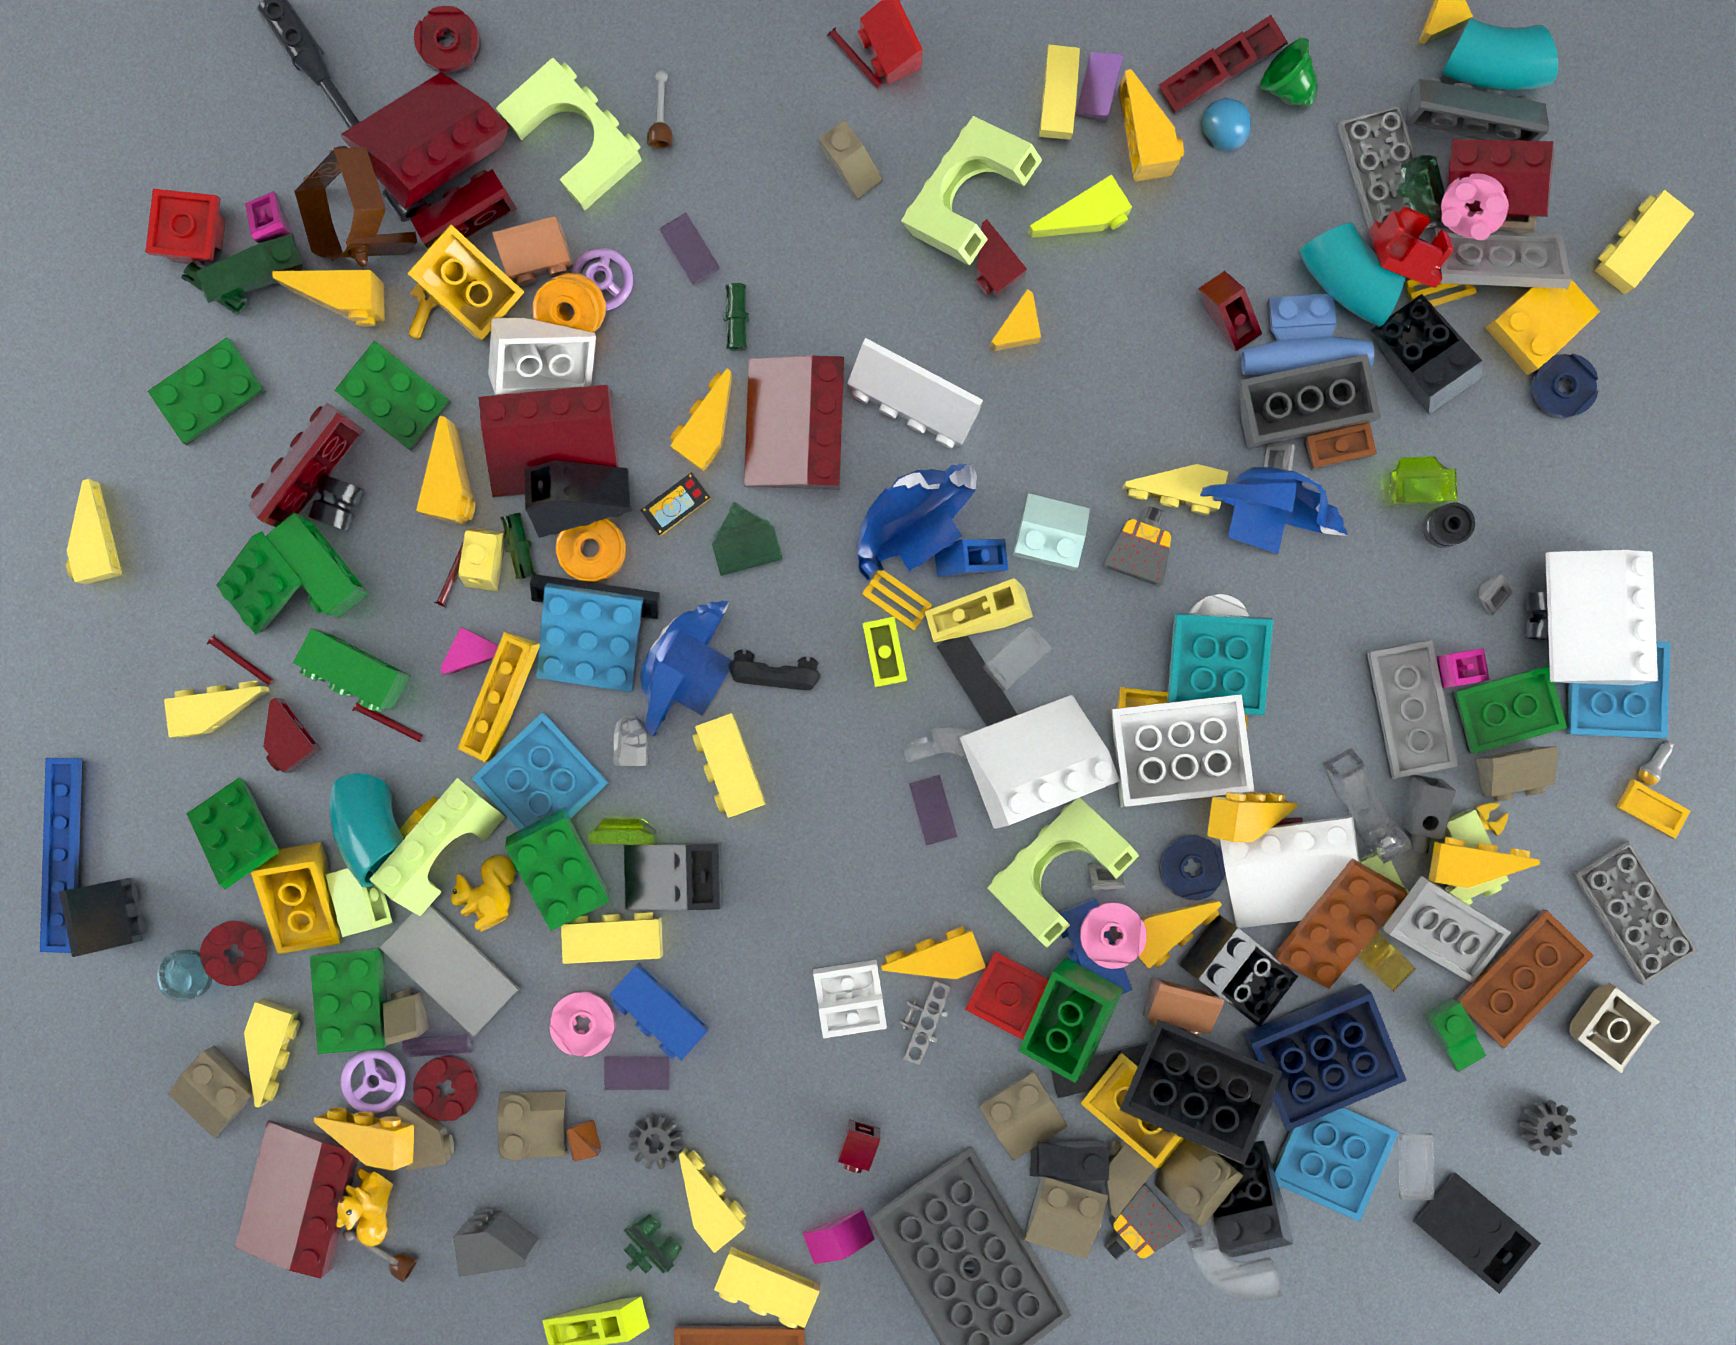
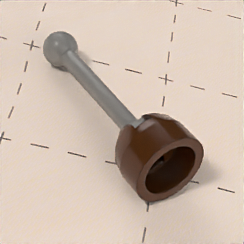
[647,70,673,149]
[343,1229,417,1282]

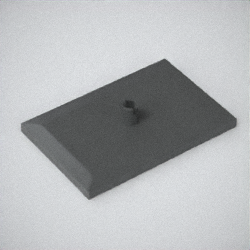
[866,1147,1071,1345]

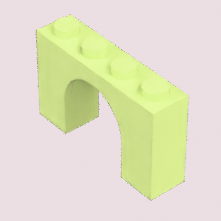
[496,58,642,211]
[901,116,1042,265]
[369,778,505,916]
[988,797,1139,948]
[1359,808,1509,934]

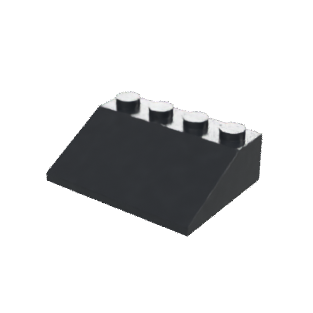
[1119,1020,1282,1165]

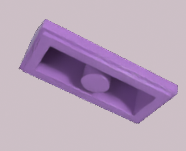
[1076,52,1124,122]

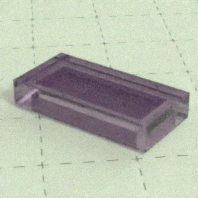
[659,212,720,285]
[909,775,957,845]
[402,1035,473,1057]
[604,1056,670,1090]

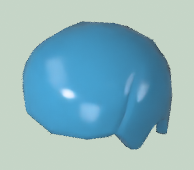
[1202,97,1251,151]

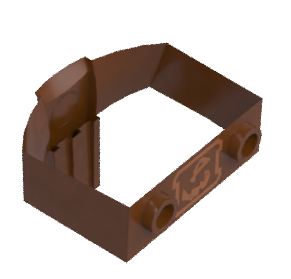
[294,146,418,267]

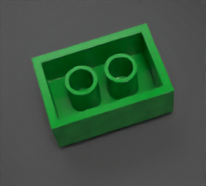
[266,513,370,618]
[293,628,411,712]
[505,808,609,931]
[310,947,388,1055]
[1018,958,1124,1083]

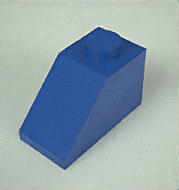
[935,539,1009,577]

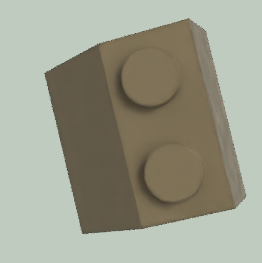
[1475,746,1558,802]
[168,1046,253,1138]
[979,1071,1068,1161]
[1024,1177,1108,1259]

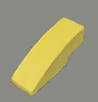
[1039,44,1080,140]

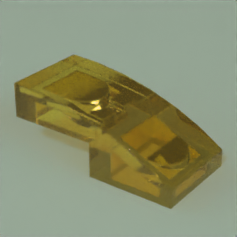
[1357,931,1416,992]

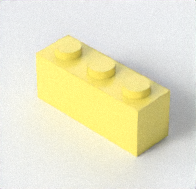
[1594,190,1694,294]
[692,713,766,818]
[561,912,663,964]
[714,1247,820,1328]

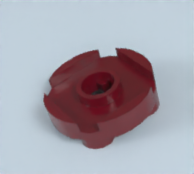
[414,6,480,73]
[200,921,267,986]
[413,1055,480,1121]

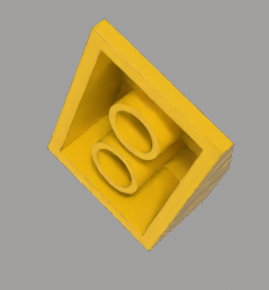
[1118,69,1184,182]
[407,225,524,340]
[273,270,385,327]
[1485,279,1600,375]
[416,416,476,527]
[251,842,342,954]
[1081,1053,1184,1168]

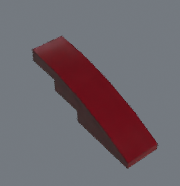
[1159,15,1288,112]

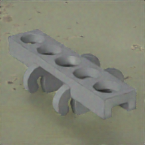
[899,980,951,1066]

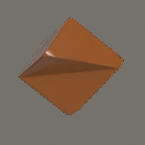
[566,1120,601,1162]

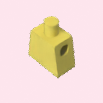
[459,527,506,592]

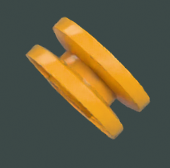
[533,272,606,333]
[556,519,626,583]

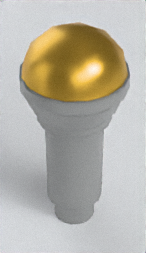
[1638,740,1674,786]

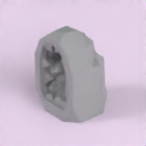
[613,715,648,766]

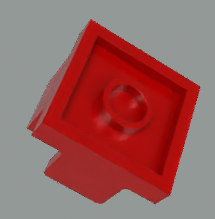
[145,188,226,265]
[1368,206,1454,288]
[965,951,1049,1040]

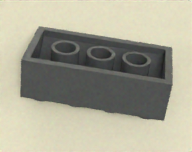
[1405,77,1549,141]
[1239,354,1381,449]

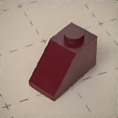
[975,219,1027,299]
[1198,271,1262,351]
[263,698,321,773]
[838,1119,881,1173]

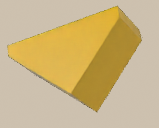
[1418,0,1473,45]
[989,289,1041,351]

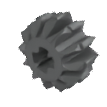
[1519,1100,1578,1156]
[628,1113,683,1169]

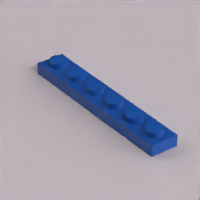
[40,758,82,953]

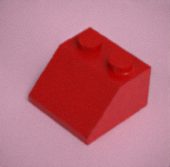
[857,0,923,85]

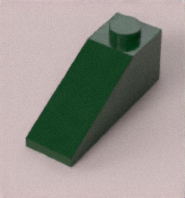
[196,234,303,303]

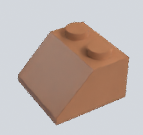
[492,216,573,285]
[1143,977,1224,1037]

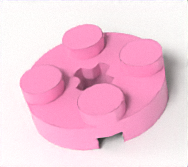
[1441,173,1509,240]
[1080,902,1146,969]
[550,990,616,1057]

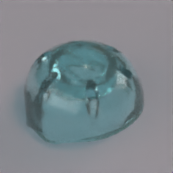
[156,950,212,1002]

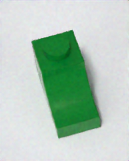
[1423,998,1487,1072]

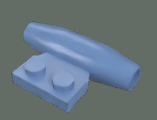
[1241,293,1374,376]

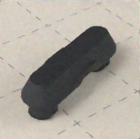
[728,649,821,690]

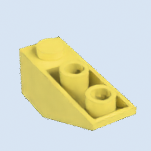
[1122,464,1229,516]
[164,681,270,738]
[244,999,301,1108]
[679,1147,747,1253]

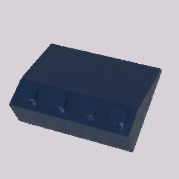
[1243,983,1407,1131]

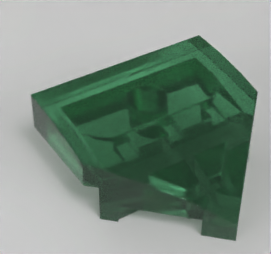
[1398,155,1445,222]
[712,502,783,576]

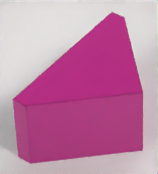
[245,191,295,244]
[440,627,498,675]
[1436,648,1490,688]
[803,1209,875,1264]

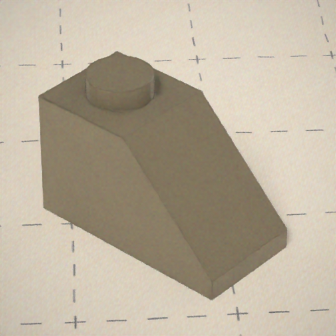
[819,120,883,199]
[383,988,431,1045]
[396,1100,454,1171]
[1105,1139,1156,1218]

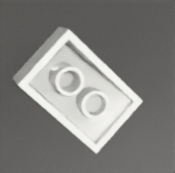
[488,318,596,395]

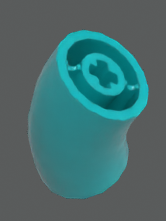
[1442,18,1558,90]
[1298,223,1405,327]
[329,773,404,887]

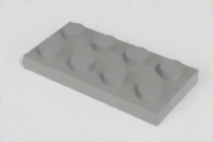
[1432,228,1571,289]
[1367,640,1458,779]
[1382,876,1511,984]

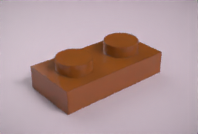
[1305,422,1377,469]

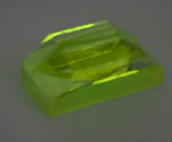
[1390,456,1458,505]
[589,817,657,845]

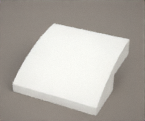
[813,959,887,1039]

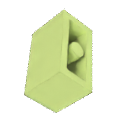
[325,868,393,937]

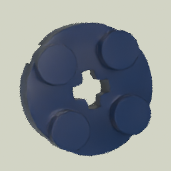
[1530,354,1598,419]
[1160,835,1226,900]

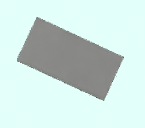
[1337,104,1437,243]
[1572,841,1698,985]
[380,905,520,1037]

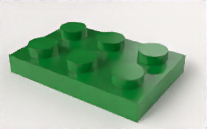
[147,337,266,445]
[334,341,451,451]
[216,531,302,635]
[1453,666,1567,754]
[186,777,280,889]

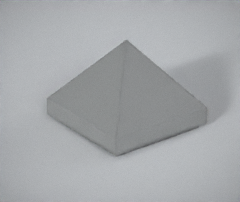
[1264,444,1295,471]
[1479,574,1512,616]
[1089,864,1125,892]

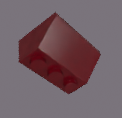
[1449,139,1554,217]
[410,169,517,249]

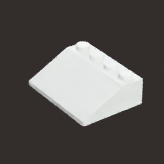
[847,338,983,449]
[1545,550,1658,685]
[1112,694,1254,808]
[959,695,1120,829]
[1220,815,1360,928]

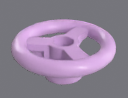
[570,248,633,311]
[341,1049,406,1114]

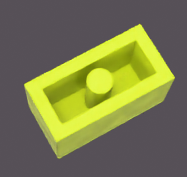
[862,617,907,688]

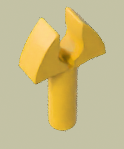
[408,284,441,339]
[1474,803,1509,836]

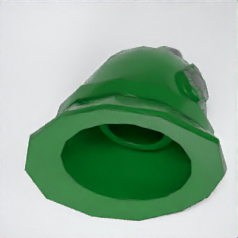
[1260,37,1318,107]

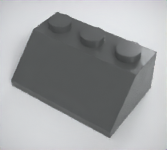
[453,1208,540,1277]

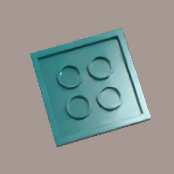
[1167,612,1274,715]

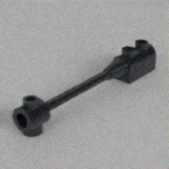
[256,0,427,222]

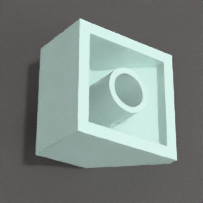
[1012,493,1090,571]

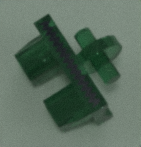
[623,1214,682,1274]

